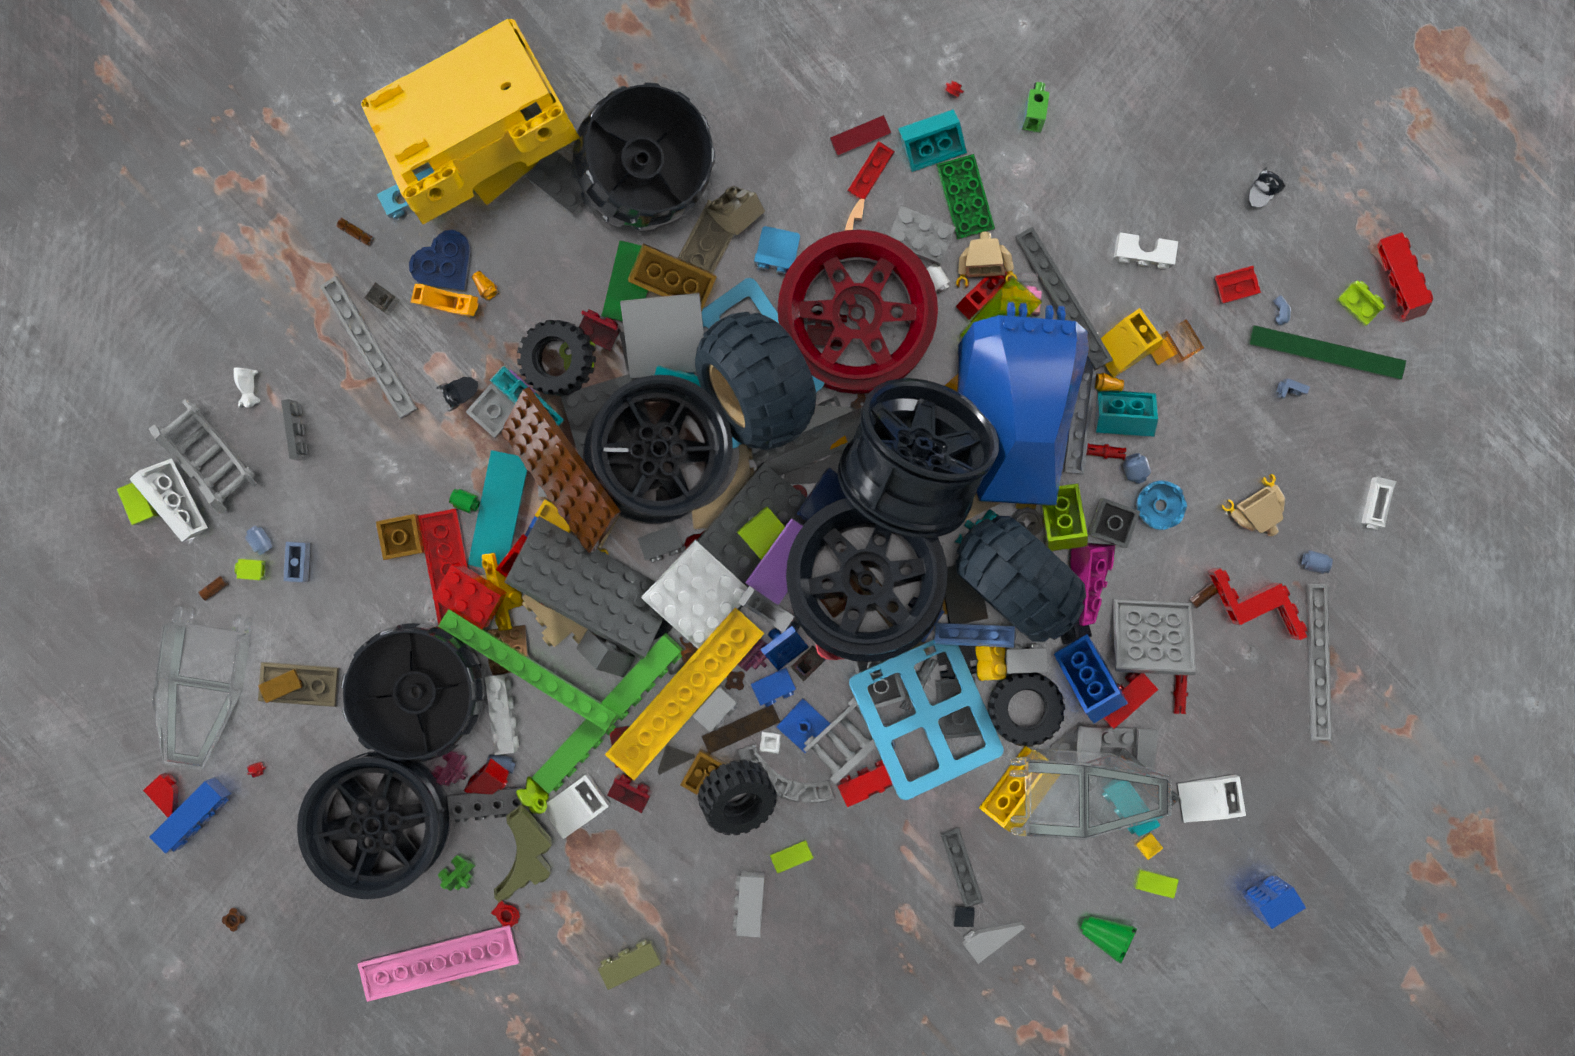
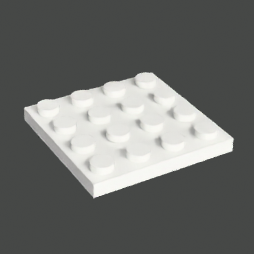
[641,540,748,649]

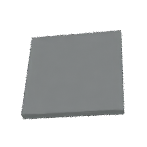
[620,293,704,378]
[1113,599,1196,676]

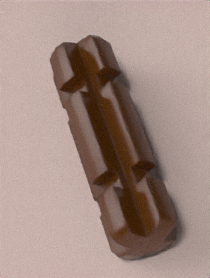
[336,218,373,245]

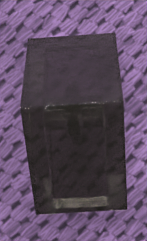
[364,282,400,315]
[790,646,826,681]
[657,744,695,775]

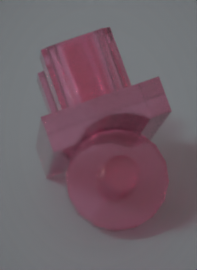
[738,639,768,672]
[432,751,467,787]

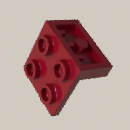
[579,309,621,351]
[607,773,652,813]

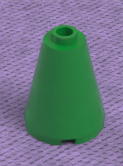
[1080,916,1137,964]

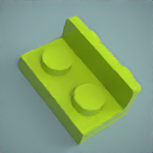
[1337,280,1386,326]

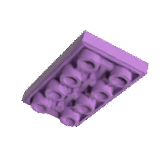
[746,518,803,605]

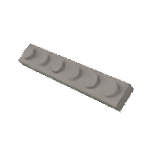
[1064,358,1097,475]

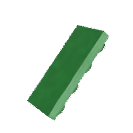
[936,154,995,240]
[601,240,648,322]

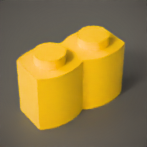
[975,646,1007,681]

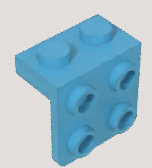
[754,226,800,274]

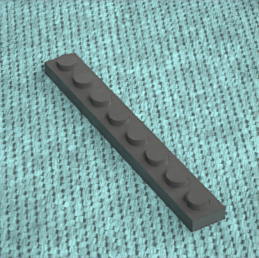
[1015,226,1113,370]

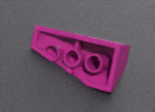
[1070,543,1115,626]

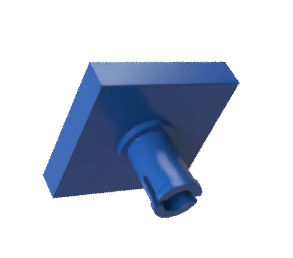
[761,626,809,671]
[776,698,831,753]

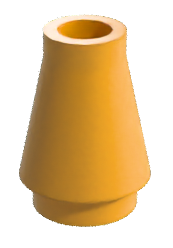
[471,271,498,300]
[1095,372,1124,392]

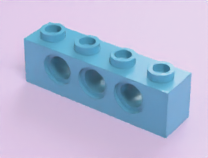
[377,167,434,219]

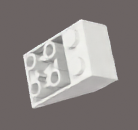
[544,773,611,839]
[1177,775,1246,823]

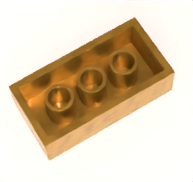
[628,243,717,312]

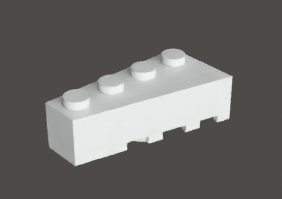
[130,458,208,542]

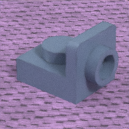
[1276,378,1310,399]

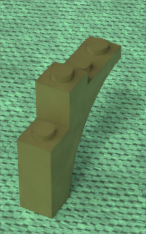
[494,804,552,903]

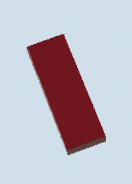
[830,115,891,157]

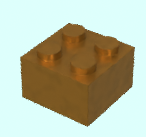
[376,514,425,560]

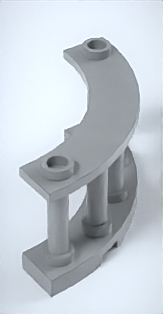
[149,399,257,514]

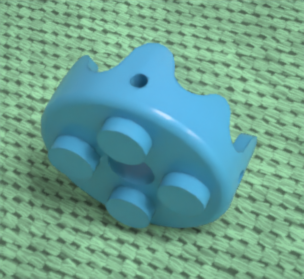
[1136,481,1187,530]

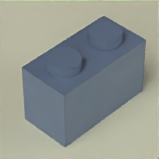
[284,542,310,582]

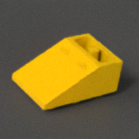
[1101,308,1163,378]

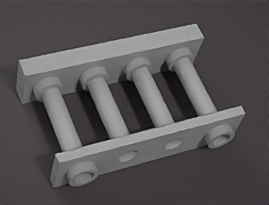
[804,697,889,784]

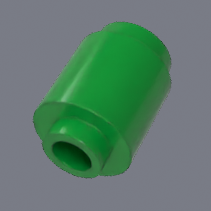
[449,489,480,514]

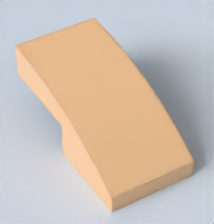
[845,199,865,230]

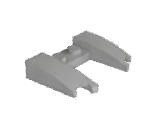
[1076,726,1158,786]

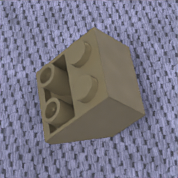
[706,186,765,235]

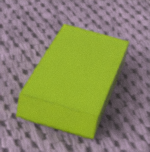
[770,840,813,874]
[1135,869,1179,899]

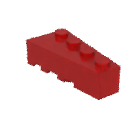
[1377,232,1433,322]

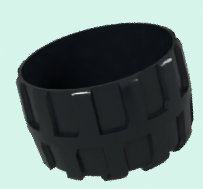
[571,82,716,231]
[341,623,486,762]

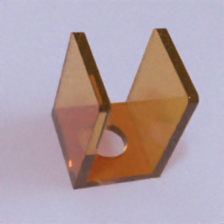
[1161,319,1204,363]

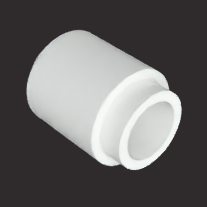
[927,263,950,293]

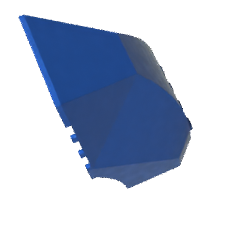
[957,302,1089,506]

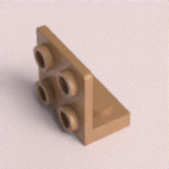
[487,625,529,675]

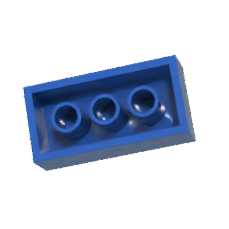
[1054,634,1128,724]
[149,777,232,854]
[1244,876,1306,929]

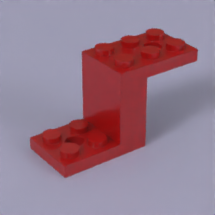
[1207,568,1308,640]

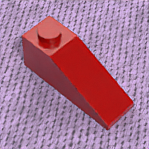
[956,272,1013,320]

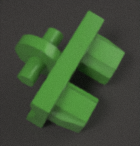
[438,855,475,891]

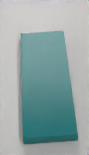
[468,450,528,568]

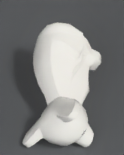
[234,368,260,408]

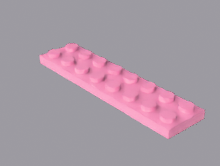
[358,925,520,1002]

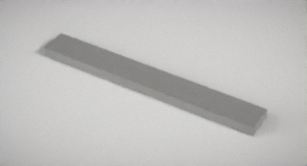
[320,276,417,419]
[1307,584,1332,741]

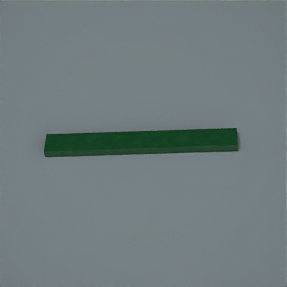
[1248,325,1406,380]

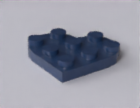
[409,230,471,291]

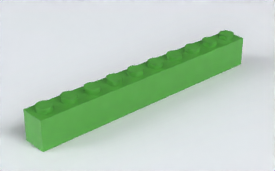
[438,609,619,731]
[532,633,683,794]

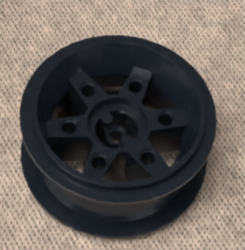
[786,498,948,662]

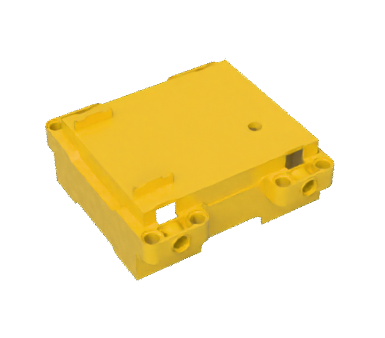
[361,19,580,225]

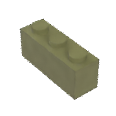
[598,939,662,990]

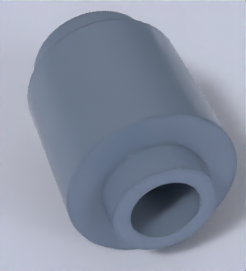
[245,526,273,556]
[1302,550,1333,574]
[487,754,516,777]

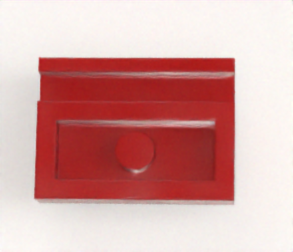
[1214,266,1261,304]

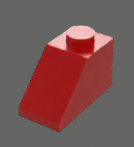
[464,759,509,794]
[143,773,179,818]

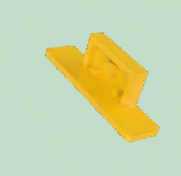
[482,553,524,631]

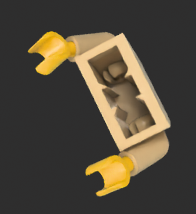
[956,232,1017,288]
[1222,474,1285,536]

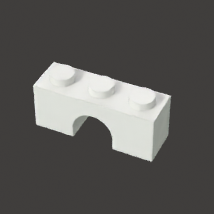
[1114,233,1178,269]

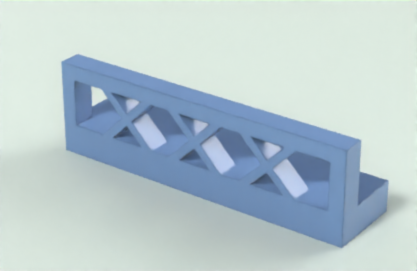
[935,623,1016,648]

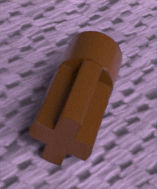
[198,575,228,601]
[1189,583,1218,609]

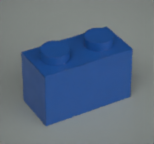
[751,667,796,707]

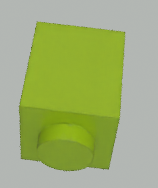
[234,559,266,580]

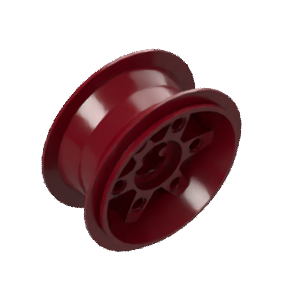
[777,229,938,394]

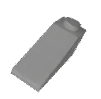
[963,922,1025,964]

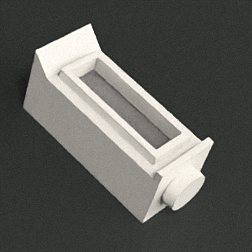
[1361,477,1397,530]

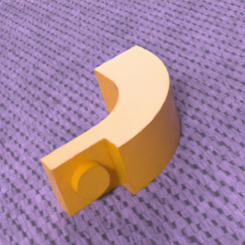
[410,284,478,317]

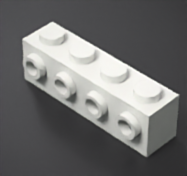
[485,673,519,755]

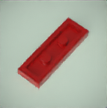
[847,141,895,201]

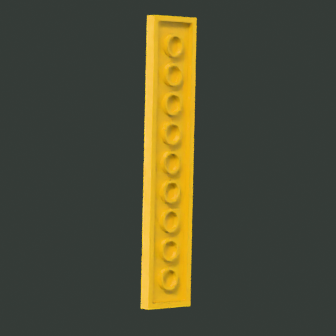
[605,608,765,780]

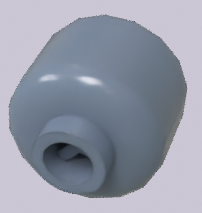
[1123,453,1151,484]

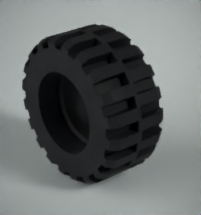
[517,320,596,396]
[988,672,1065,747]
[698,760,777,835]

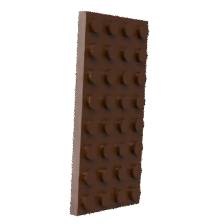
[501,387,621,554]

